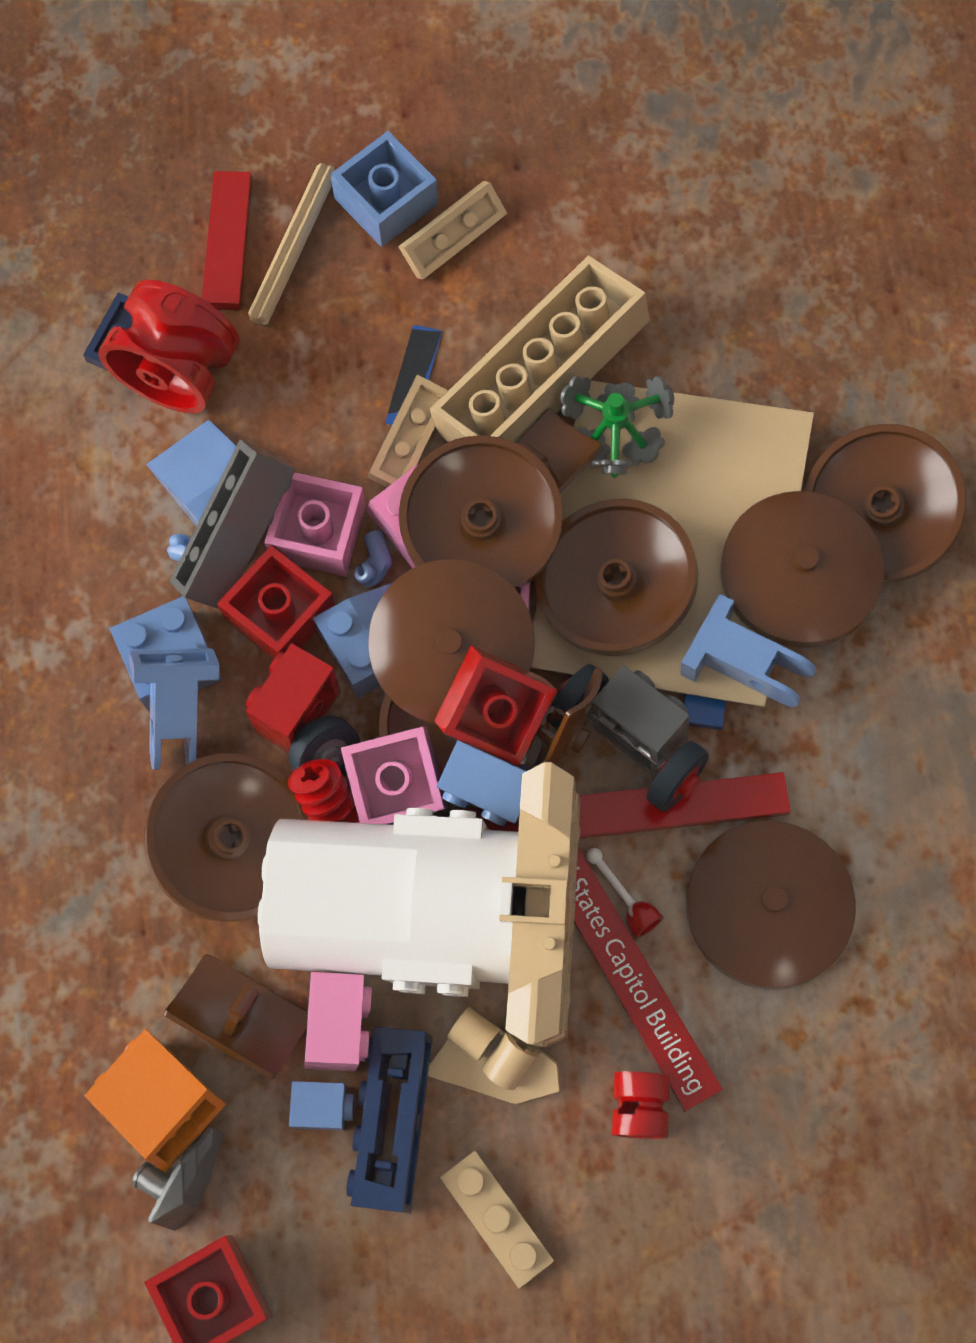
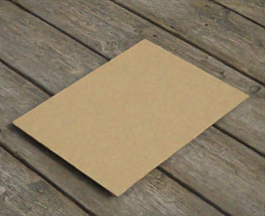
[531,381,814,707]

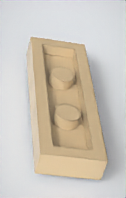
[398,181,507,279]
[367,375,449,487]
[440,1151,554,1289]

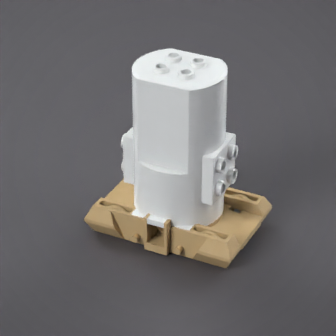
[258,762,581,1048]

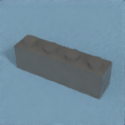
[169,439,296,610]

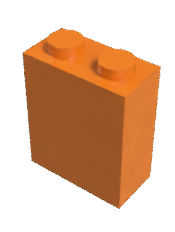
[84,1029,226,1173]

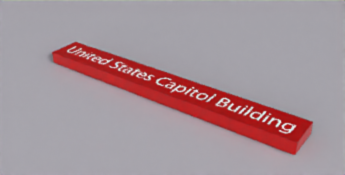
[574,847,723,1112]

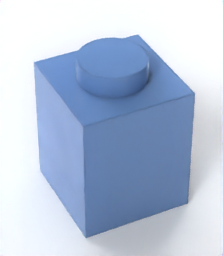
[289,1081,355,1131]

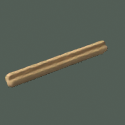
[248,163,335,326]

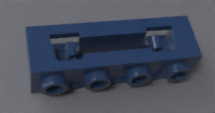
[346,1026,433,1214]

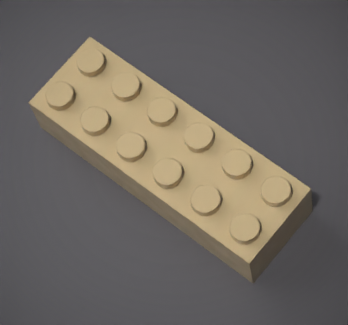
[430,255,650,443]

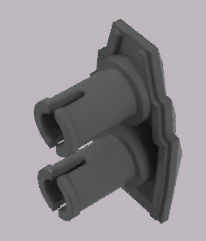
[132,1127,224,1231]

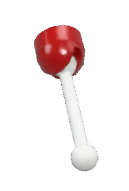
[586,848,664,938]

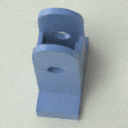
[681,594,817,707]
[129,648,219,770]

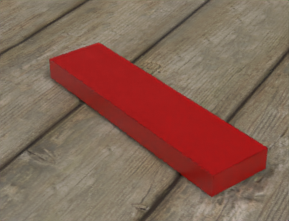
[202,171,252,310]

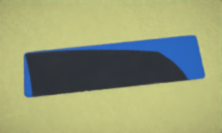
[385,325,442,425]

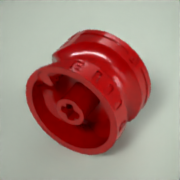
[98,280,240,414]

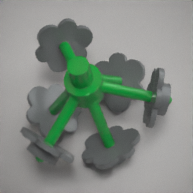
[560,375,674,478]

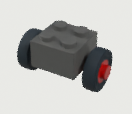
[550,664,709,812]

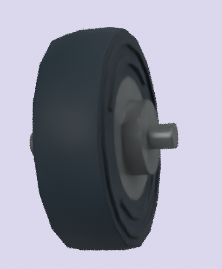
[288,715,361,777]

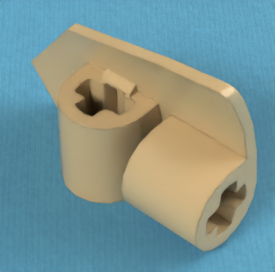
[428,1006,560,1104]

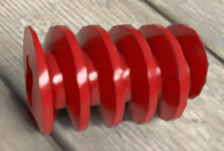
[288,759,360,823]

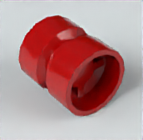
[611,1071,670,1139]

